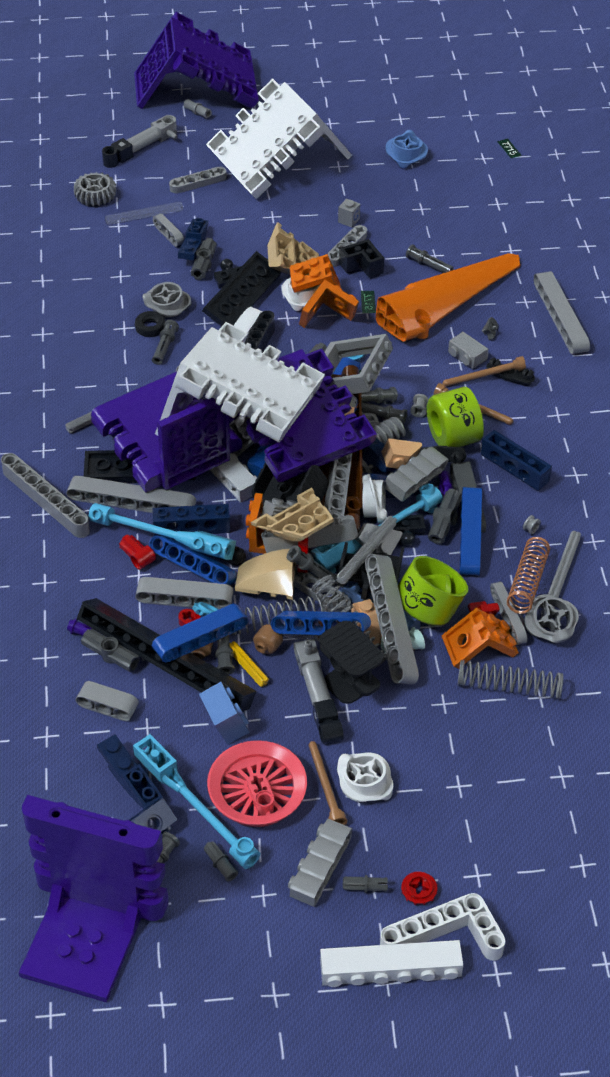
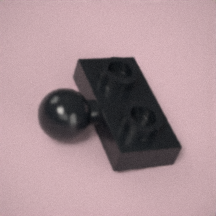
[214,259,242,289]
[392,514,426,547]

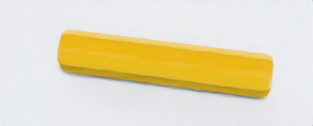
[230,641,269,687]

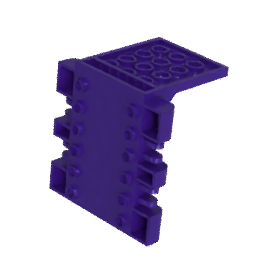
[134,12,259,109]
[229,348,377,482]
[91,372,242,493]
[19,795,169,1003]

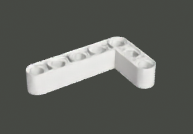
[380,893,505,961]

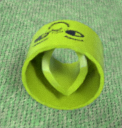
[426,386,484,447]
[398,556,468,626]

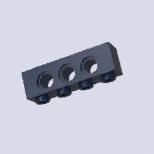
[481,430,552,491]
[152,504,230,536]
[129,798,177,834]

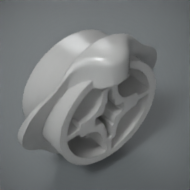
[142,282,192,318]
[524,594,579,643]

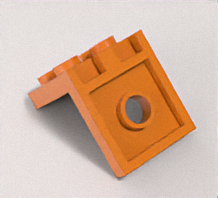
[290,254,341,293]
[299,279,359,328]
[245,493,266,554]
[441,608,519,669]

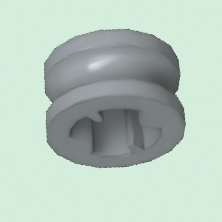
[523,515,541,534]

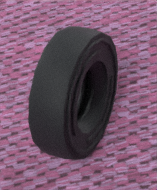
[135,311,165,337]

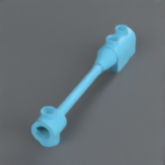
[310,484,443,573]
[89,503,236,560]
[133,734,261,869]

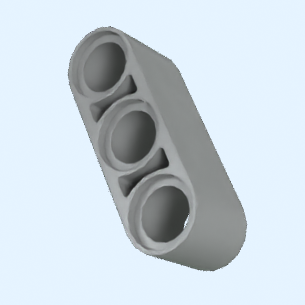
[76,681,139,721]

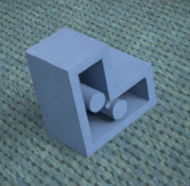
[199,682,250,744]

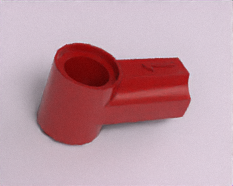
[119,534,156,570]

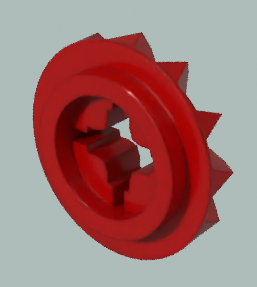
[401,872,437,906]

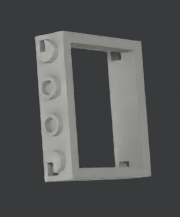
[325,334,393,394]

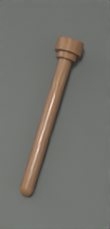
[443,356,526,387]
[433,383,513,425]
[309,741,348,825]

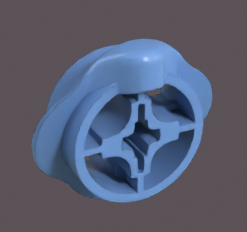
[385,130,428,169]

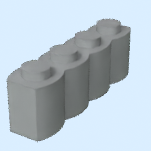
[385,446,449,501]
[288,819,352,907]

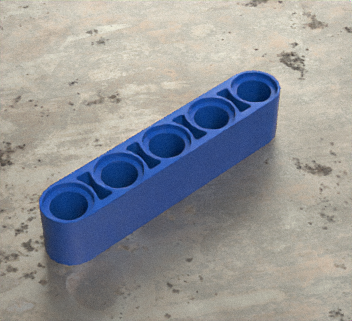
[460,487,482,576]
[149,536,237,585]
[152,604,249,662]
[271,611,371,635]

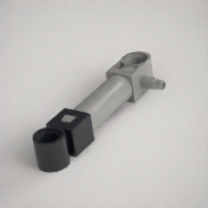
[102,115,177,168]
[293,639,344,744]

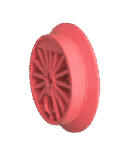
[207,741,307,827]

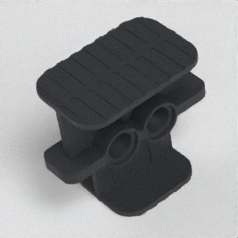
[251,462,328,506]
[337,542,404,600]
[319,621,383,704]

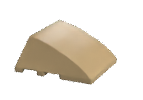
[267,223,319,274]
[251,487,334,541]
[235,549,297,600]

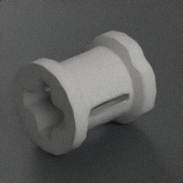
[410,394,428,417]

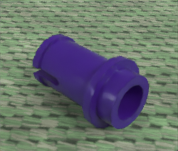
[67,619,94,636]

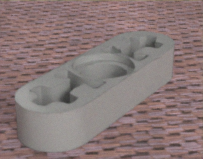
[153,213,184,247]

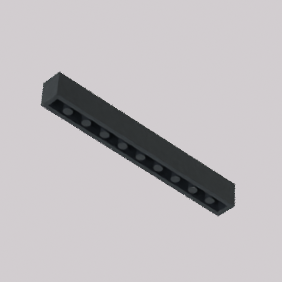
[77,598,257,712]

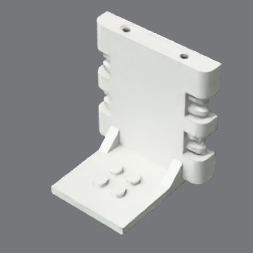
[206,79,352,199]
[155,322,325,442]

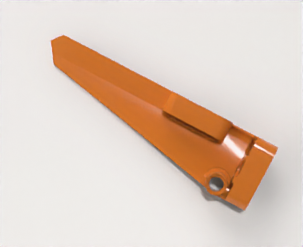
[376,253,520,342]

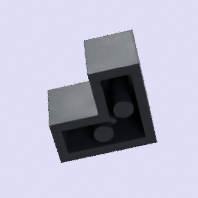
[339,239,384,278]

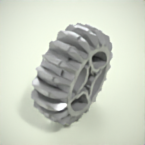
[74,172,116,207]

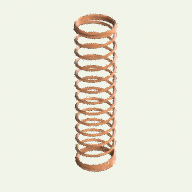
[507,537,550,614]

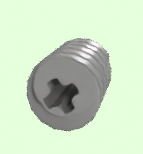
[372,417,406,445]

